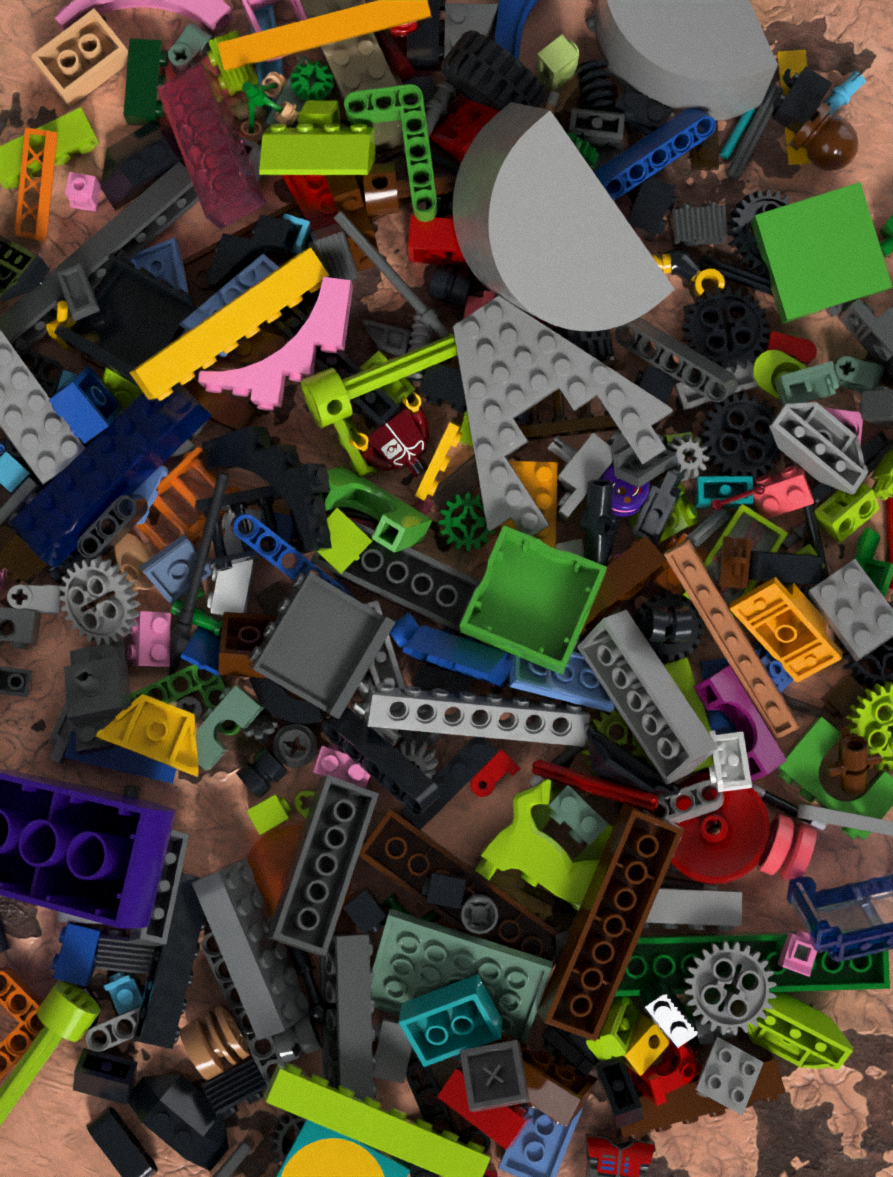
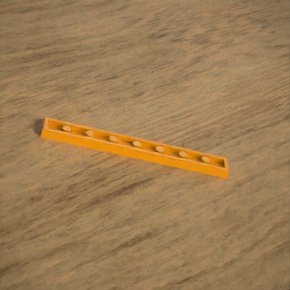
[218,0,432,71]

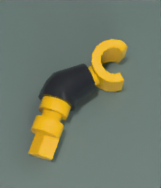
[651,250,725,297]

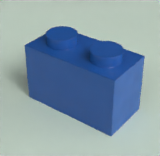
[51,922,105,986]

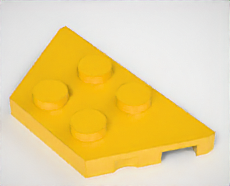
[96,694,199,777]

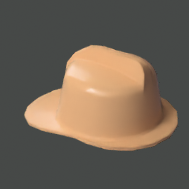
[113,533,154,591]

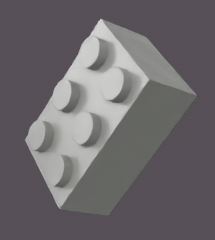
[807,559,893,662]

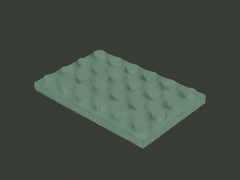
[370,909,553,1043]

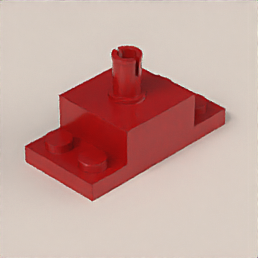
[429,97,500,164]

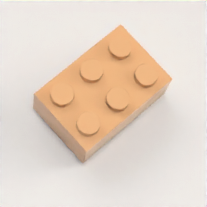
[31,9,128,108]

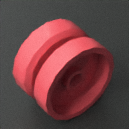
[757,814,817,884]

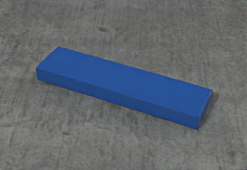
[64,731,176,784]

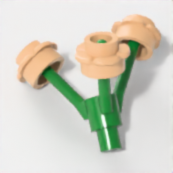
[238,72,298,143]

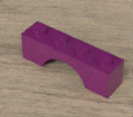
[693,665,787,782]

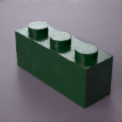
[123,38,169,126]

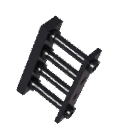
[195,485,312,571]

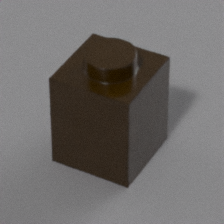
[821,675,867,718]

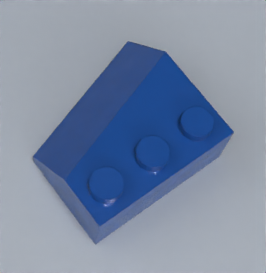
[402,625,510,688]

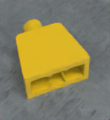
[622,1013,669,1076]

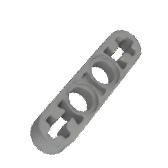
[797,804,893,836]

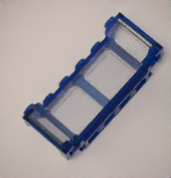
[787,874,893,962]

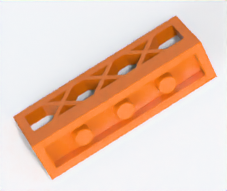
[14,127,58,242]

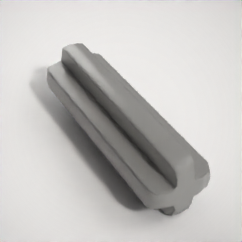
[686,509,730,549]

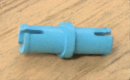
[816,71,866,118]

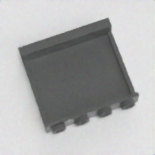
[248,570,395,719]

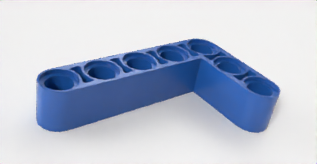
[231,513,346,593]

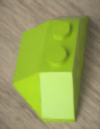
[740,992,853,1070]

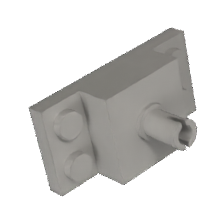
[548,428,628,524]

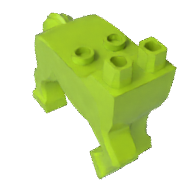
[475,779,613,911]

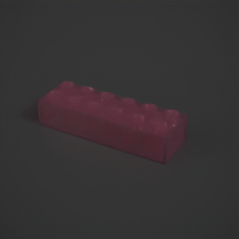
[157,62,266,230]

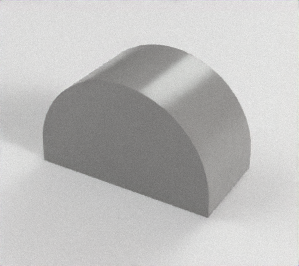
[596,0,778,121]
[453,102,675,331]

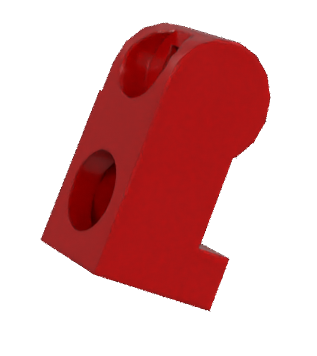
[763,331,817,366]
[471,749,521,797]

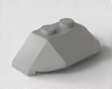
[769,402,868,494]

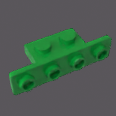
[829,527,893,630]

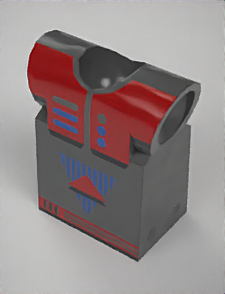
[585,1134,655,1177]

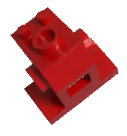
[626,1036,702,1106]

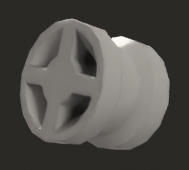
[176,697,205,723]

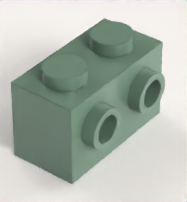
[547,785,609,845]

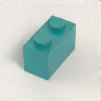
[694,476,753,509]

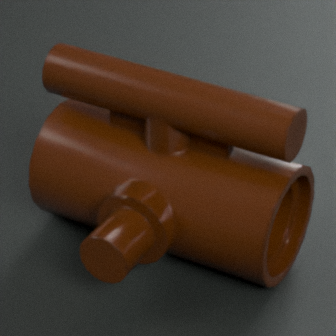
[826,727,882,795]

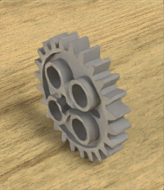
[59,556,140,645]
[683,940,777,1035]

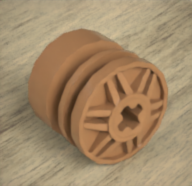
[180,1004,251,1081]

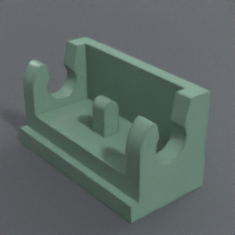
[774,361,839,407]

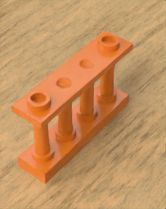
[135,446,242,551]

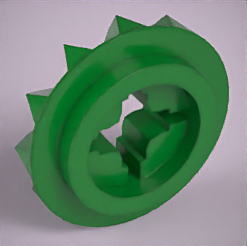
[291,59,333,101]

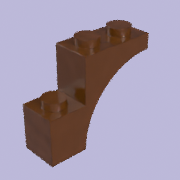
[325,175,379,272]

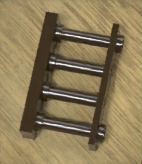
[519,356,625,441]

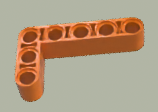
[0,967,44,1082]

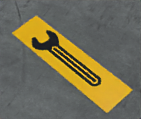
[777,50,813,165]

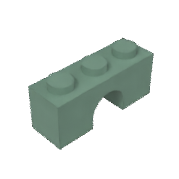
[196,685,264,771]

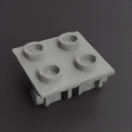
[695,1037,764,1115]

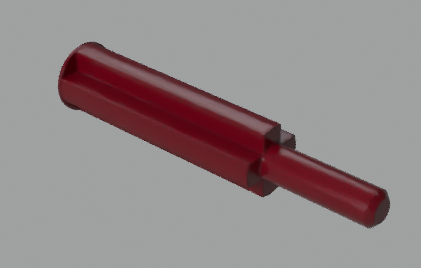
[375,30,414,80]

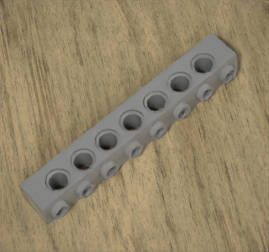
[364,683,590,747]

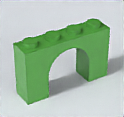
[322,466,433,553]
[776,717,893,840]

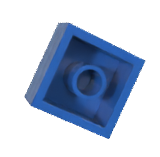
[49,365,124,443]

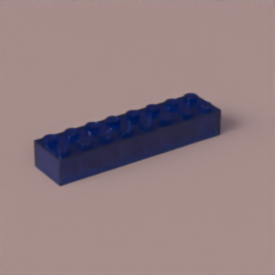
[9,382,212,568]

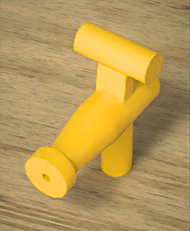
[46,301,76,352]

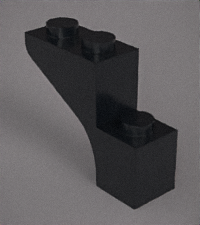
[206,214,298,292]

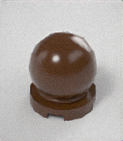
[789,102,858,171]

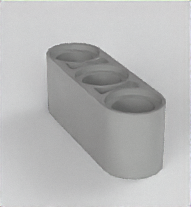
[644,780,724,824]
[86,1006,140,1052]

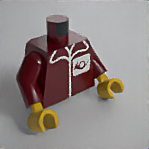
[349,392,430,478]

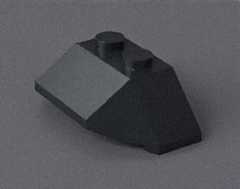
[100,121,204,211]
[0,235,50,301]
[584,723,681,798]
[128,1074,229,1171]

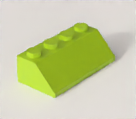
[259,123,376,175]

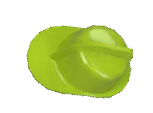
[753,350,808,400]

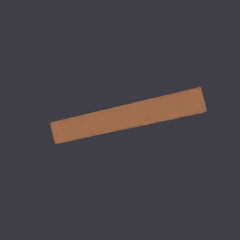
[664,539,800,740]

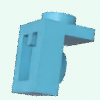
[104,972,143,1015]

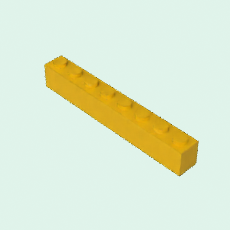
[129,248,329,401]

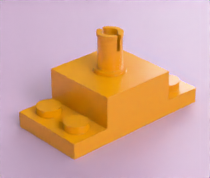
[729,577,842,683]

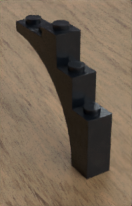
[202,426,332,551]

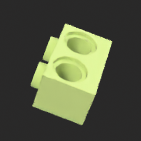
[535,35,579,92]

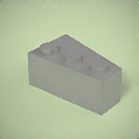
[444,3,498,92]

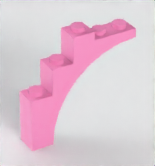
[55,0,233,36]
[198,277,353,411]

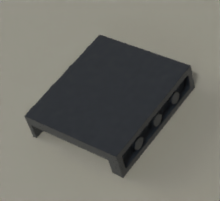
[54,254,197,389]

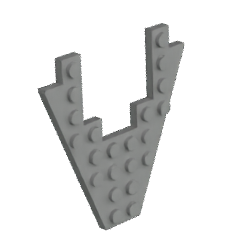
[453,296,673,537]

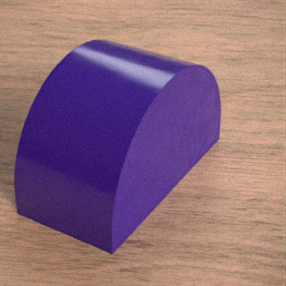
[0,769,176,928]

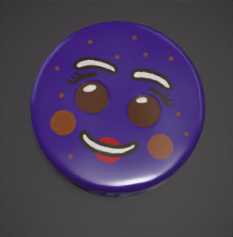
[600,464,650,517]

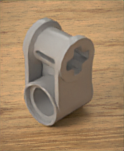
[7,584,62,614]

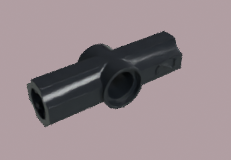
[580,479,616,565]

